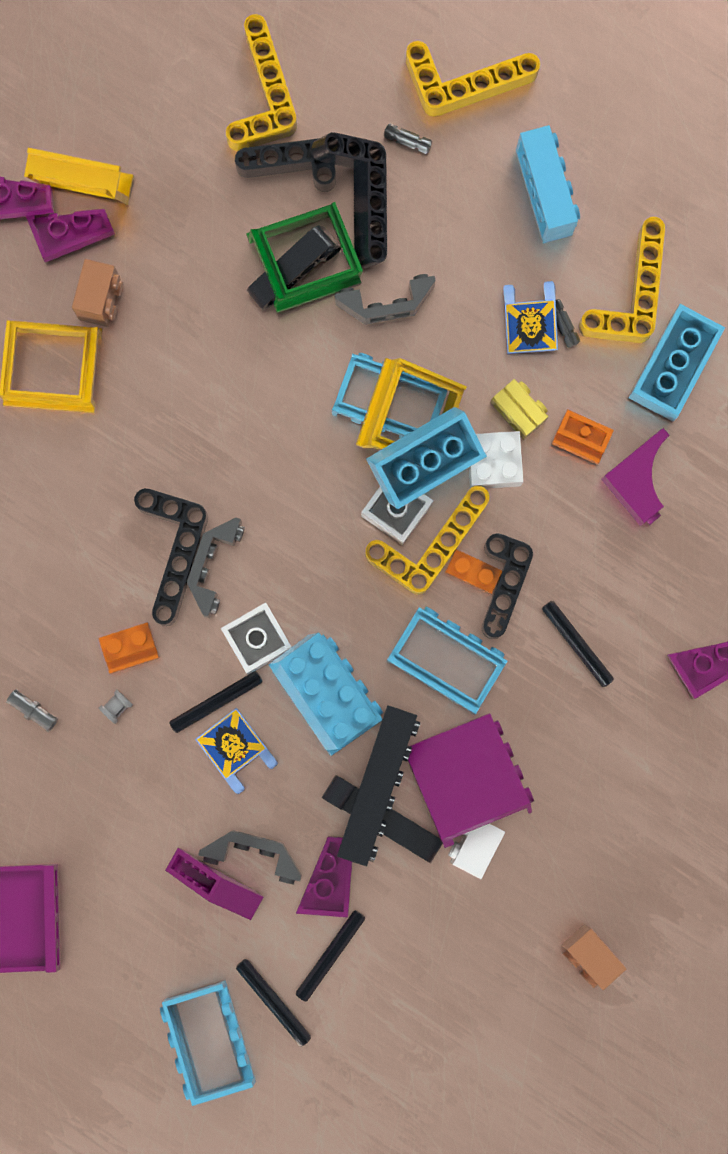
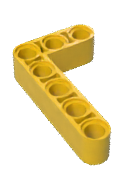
[226,14,297,151]
[406,41,540,117]
[579,217,665,343]
[365,486,489,595]

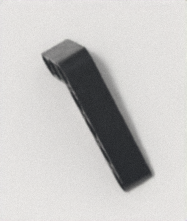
[311,132,387,268]
[134,488,208,626]
[321,775,442,863]

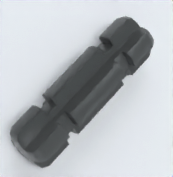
[384,123,432,154]
[556,299,580,348]

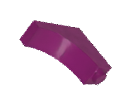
[601,428,670,526]
[165,848,264,920]

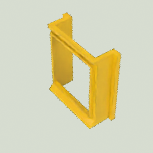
[24,148,134,205]
[0,320,102,413]
[356,358,467,450]

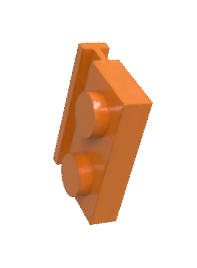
[552,409,614,465]
[98,622,159,674]

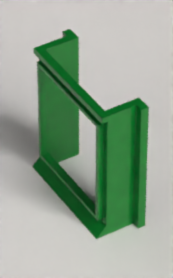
[246,202,363,313]

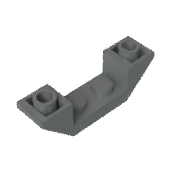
[335,274,436,325]
[187,517,245,619]
[198,830,302,885]

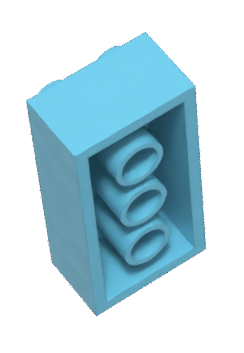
[516,125,580,244]
[628,304,725,422]
[366,407,487,509]
[268,632,377,750]

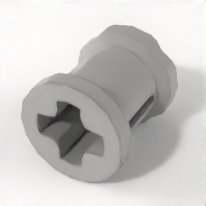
[99,690,133,724]

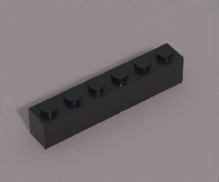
[337,705,420,867]

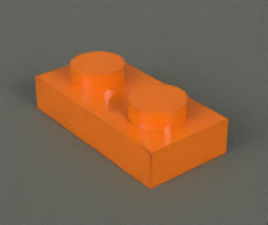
[445,549,502,595]

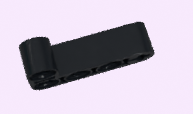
[235,138,336,192]
[247,225,342,311]
[482,533,533,639]

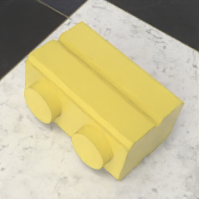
[490,379,548,440]

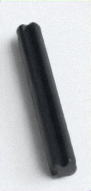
[542,601,614,687]
[169,671,262,733]
[296,910,365,1002]
[236,959,311,1047]

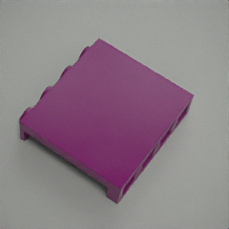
[408,713,534,848]
[0,864,60,973]

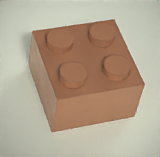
[72,259,123,327]
[562,924,627,990]

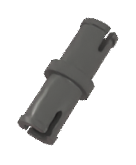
[6,689,58,732]

